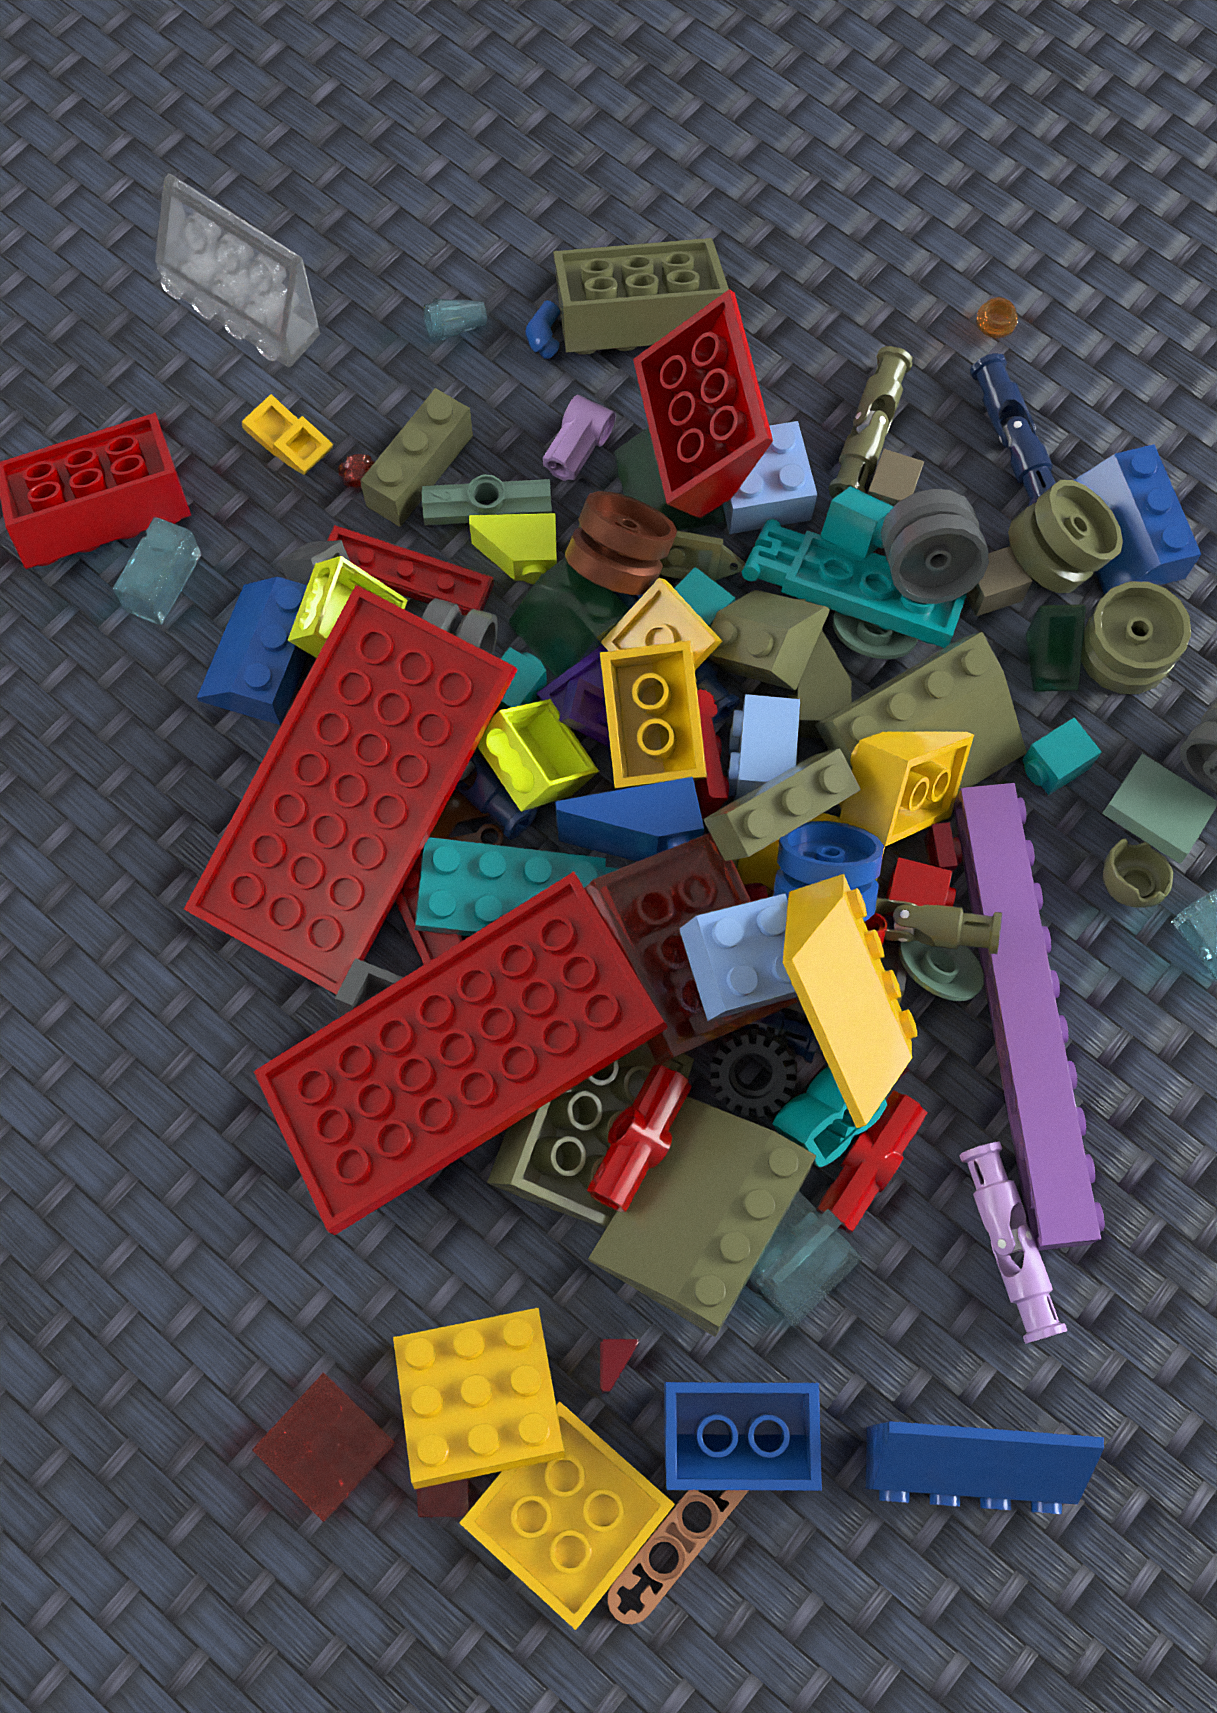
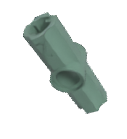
[422,474,552,525]

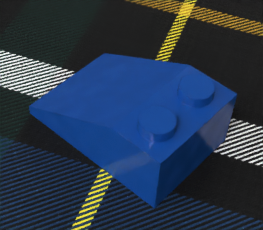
[555,777,704,869]

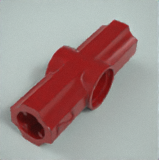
[587,1065,692,1212]
[816,1090,928,1234]

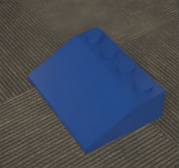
[865,1421,1104,1514]

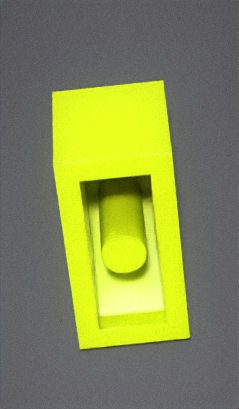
[469,513,557,584]

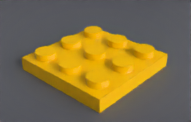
[393,1308,566,1489]
[460,1401,675,1630]

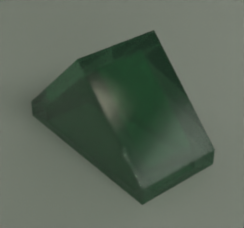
[1026,604,1086,692]

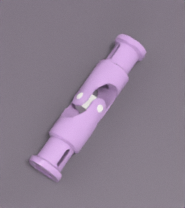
[959,1142,1067,1344]

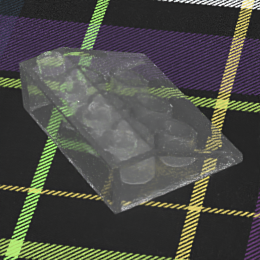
[155,173,320,368]

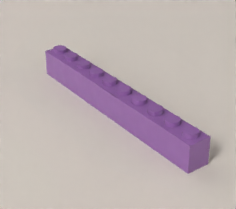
[953,783,1105,1251]

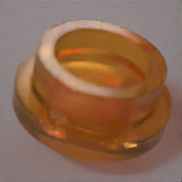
[976,297,1018,338]

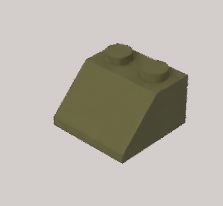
[708,590,830,691]

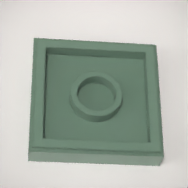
[1102,753,1217,864]

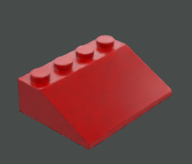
[633,289,773,518]
[0,412,191,569]

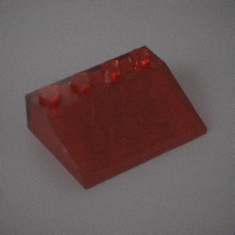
[584,833,798,1065]

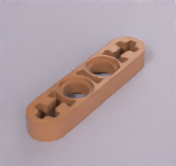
[607,1490,749,1625]

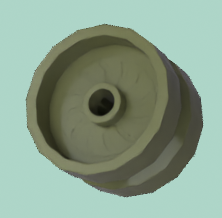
[1008,480,1123,593]
[1079,581,1191,694]

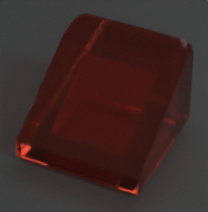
[417,1478,470,1517]

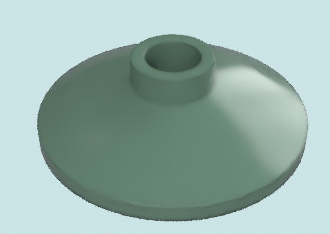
[833,611,918,659]
[898,941,984,1001]

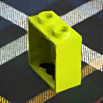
[288,556,408,658]
[477,699,599,812]

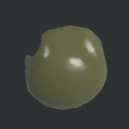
[1102,838,1173,908]

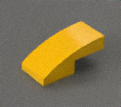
[242,394,333,475]

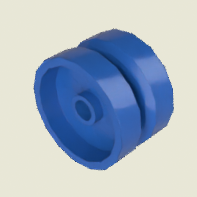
[773,821,884,922]

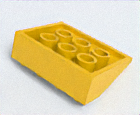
[782,874,918,1128]

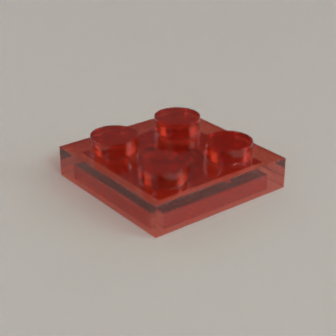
[252,1372,396,1522]

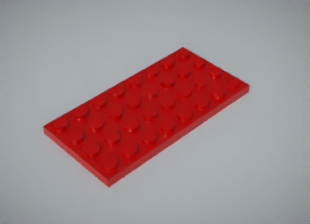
[184,585,518,995]
[253,872,669,1235]

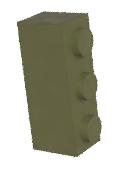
[360,388,473,527]
[703,748,861,861]

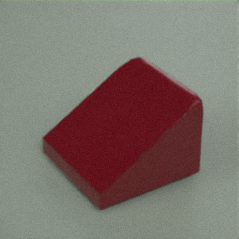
[600,1339,639,1394]

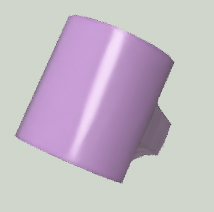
[543,395,616,481]

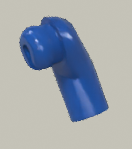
[525,300,560,359]

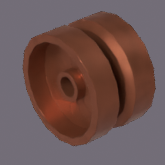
[565,491,677,595]

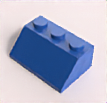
[1074,444,1201,595]
[197,577,309,725]
[664,1382,822,1491]

